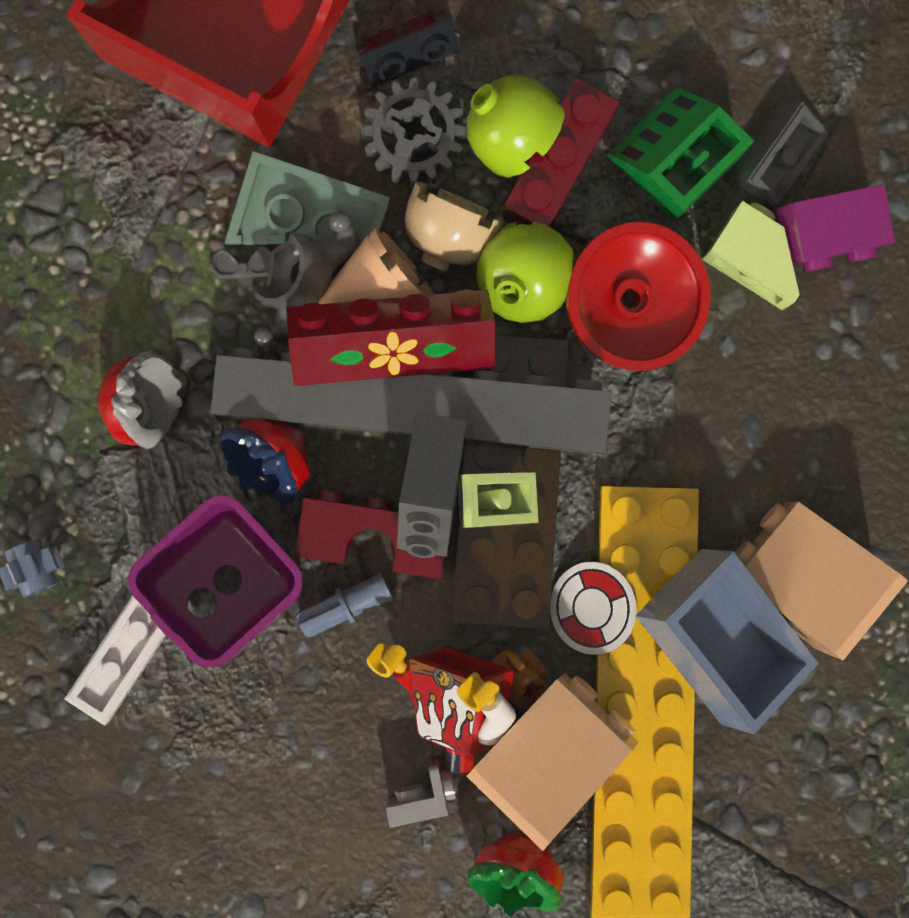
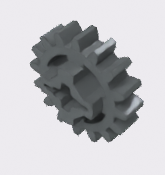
[361,78,466,187]

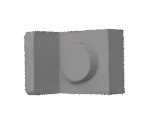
[386,758,456,828]

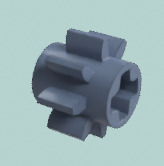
[0,538,65,598]

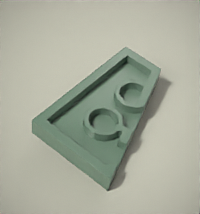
[224,151,392,245]

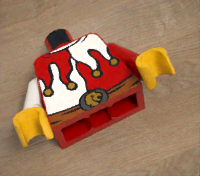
[367,643,516,773]

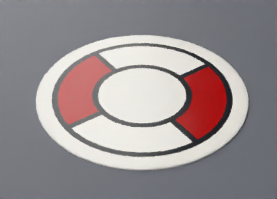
[550,562,637,655]

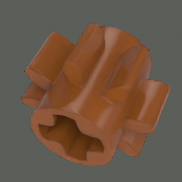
[491,648,548,709]

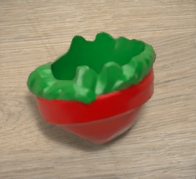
[467,830,564,916]

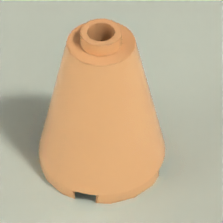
[317,228,434,304]

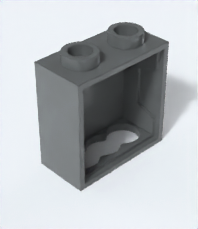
[397,412,467,558]

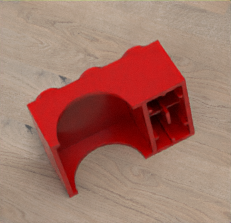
[66,0,350,148]

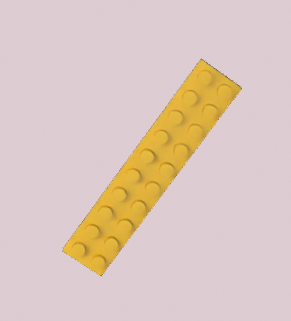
[590,486,699,918]

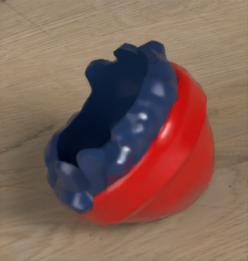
[220,418,309,504]

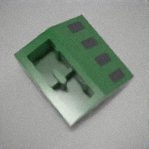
[607,87,754,223]

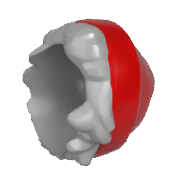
[97,351,183,449]

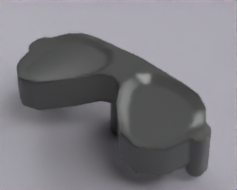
[209,246,271,279]

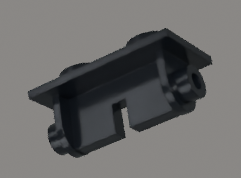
[355,9,459,88]

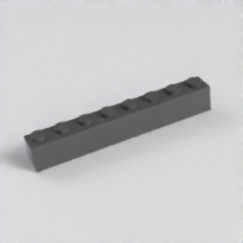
[210,348,612,455]

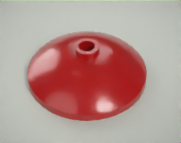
[566,222,711,371]

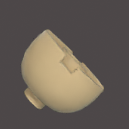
[405,182,505,271]

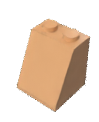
[735,502,908,660]
[467,673,638,851]

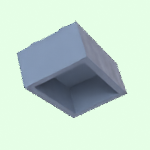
[635,549,819,734]

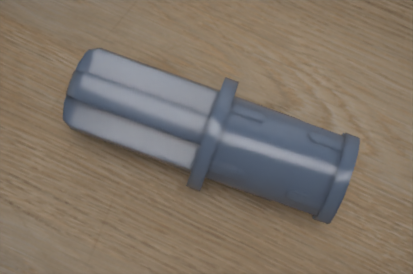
[296,572,394,637]

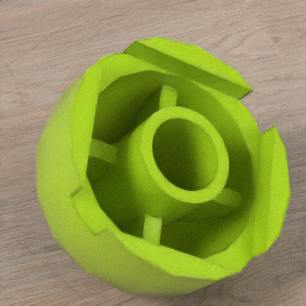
[466,74,565,178]
[476,222,575,323]

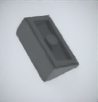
[728,101,829,209]

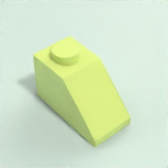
[702,201,800,310]
[458,472,538,528]

